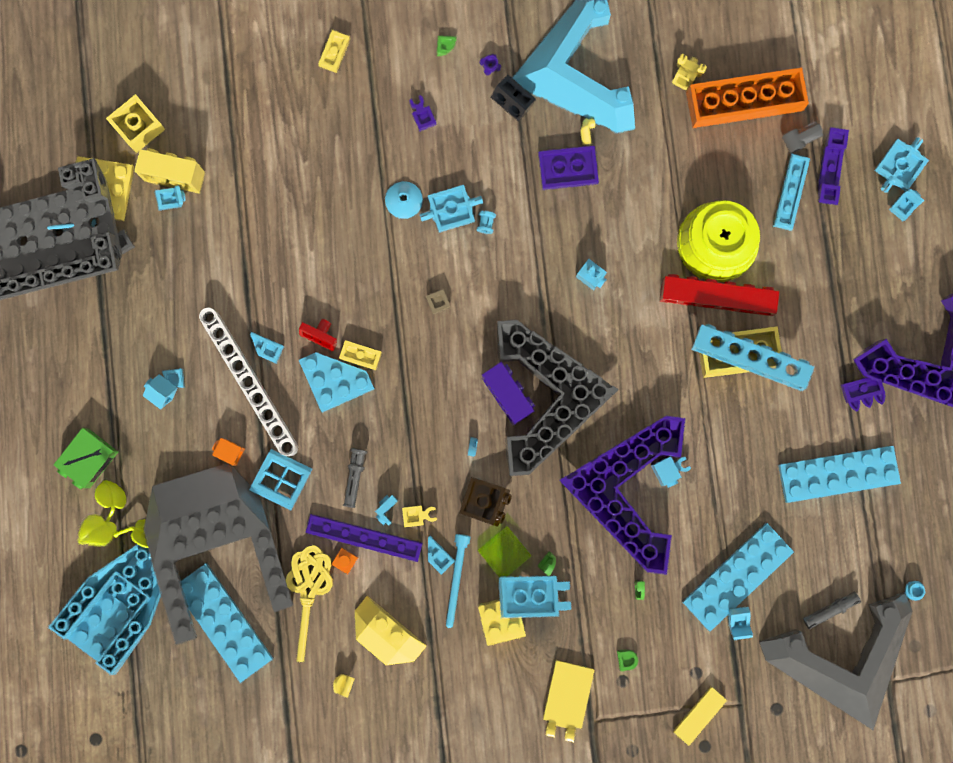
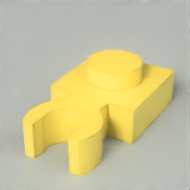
[402,506,437,527]

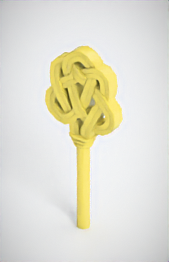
[286,545,333,662]

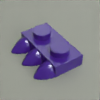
[841,378,886,412]

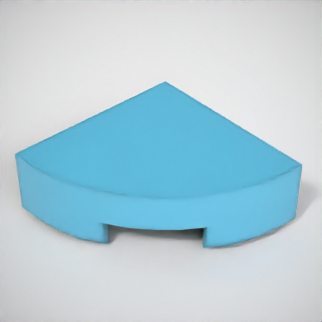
[162,368,185,388]
[468,437,478,457]

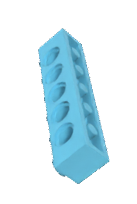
[691,324,814,391]

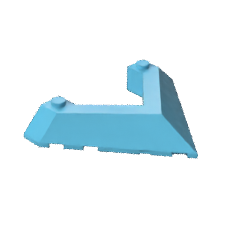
[513,0,635,133]

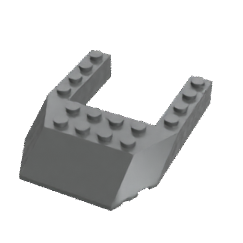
[144,463,293,645]

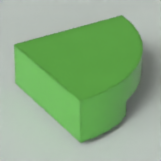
[437,36,457,56]
[538,551,556,576]
[634,580,645,600]

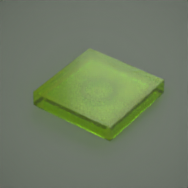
[477,526,532,578]

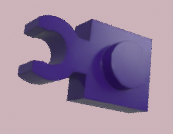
[410,95,437,132]

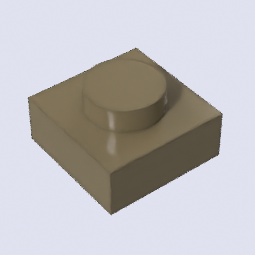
[426,289,451,315]

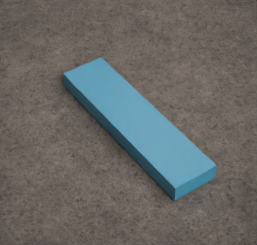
[773,154,810,231]

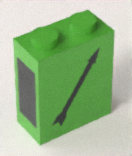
[54,428,118,489]

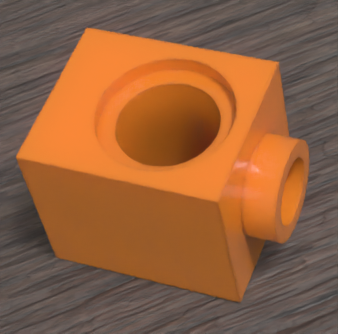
[212,438,245,466]

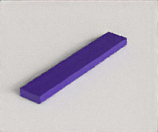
[305,514,423,562]

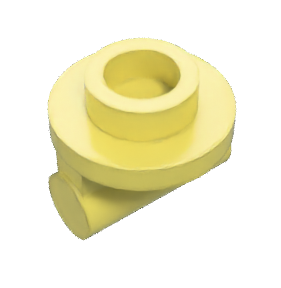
[333,674,355,698]

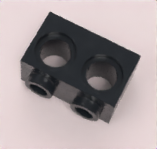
[490,75,536,122]

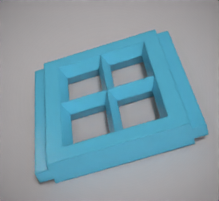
[249,449,312,510]

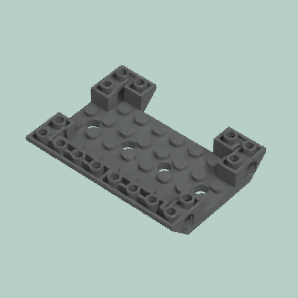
[0,158,122,300]

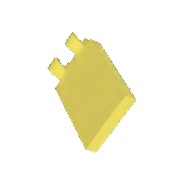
[543,660,594,742]

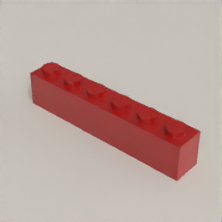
[660,274,780,316]

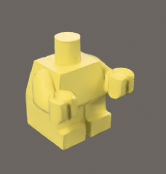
[672,54,707,91]

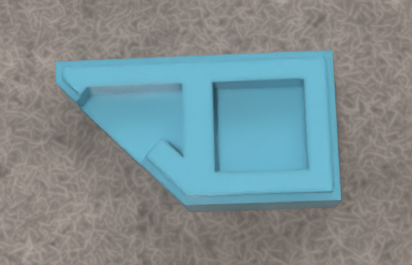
[250,332,284,364]
[428,535,455,575]

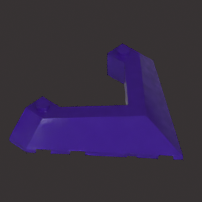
[853,293,953,407]
[559,416,686,575]

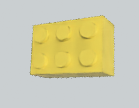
[134,148,205,194]

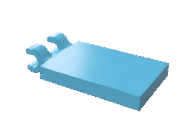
[499,576,571,618]

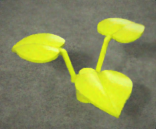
[78,480,148,548]

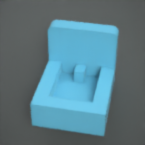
[155,185,185,210]
[889,188,924,221]
[375,495,399,525]
[729,607,753,640]

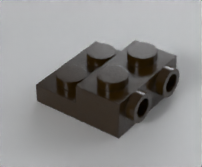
[459,477,512,527]

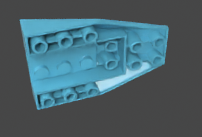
[48,544,161,675]

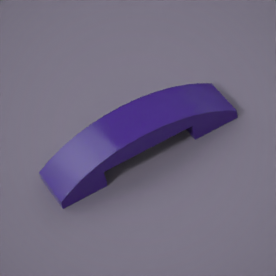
[818,127,849,205]

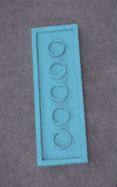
[778,446,901,503]
[682,523,794,632]
[181,563,274,683]

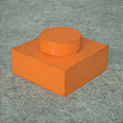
[331,547,359,575]

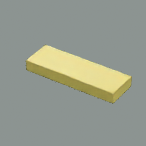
[673,686,727,745]

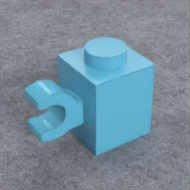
[576,259,607,291]
[651,456,691,488]

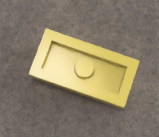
[319,30,350,73]
[339,340,382,370]

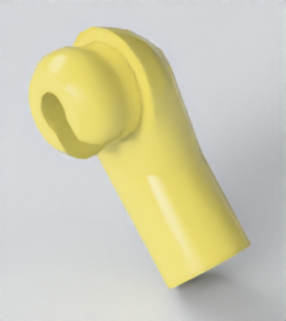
[580,118,595,145]

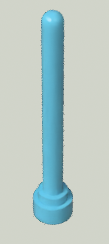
[446,534,471,628]

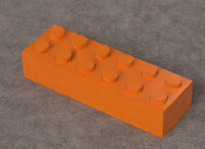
[686,67,809,128]

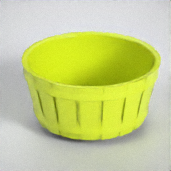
[677,200,760,282]

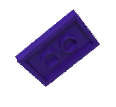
[538,146,599,190]

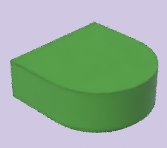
[617,649,638,672]

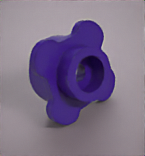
[480,54,501,75]

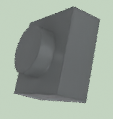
[118,230,135,254]

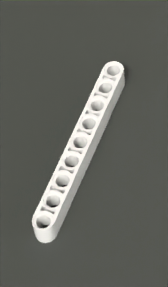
[199,308,298,456]

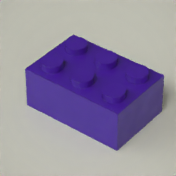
[481,362,535,426]

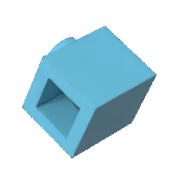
[143,374,177,409]

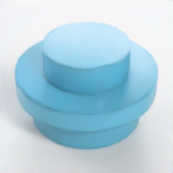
[905,581,925,601]

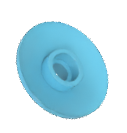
[385,181,423,219]

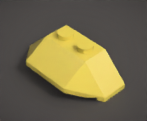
[355,595,427,665]

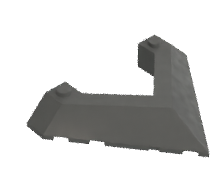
[497,320,619,476]
[759,592,912,730]

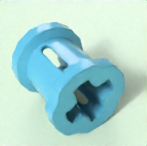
[477,211,496,234]

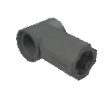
[782,121,823,154]

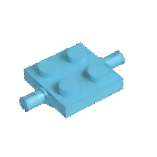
[874,137,929,193]
[420,185,483,233]

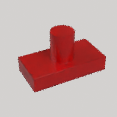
[299,319,337,351]

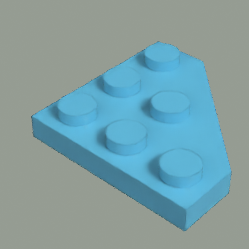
[299,352,374,413]

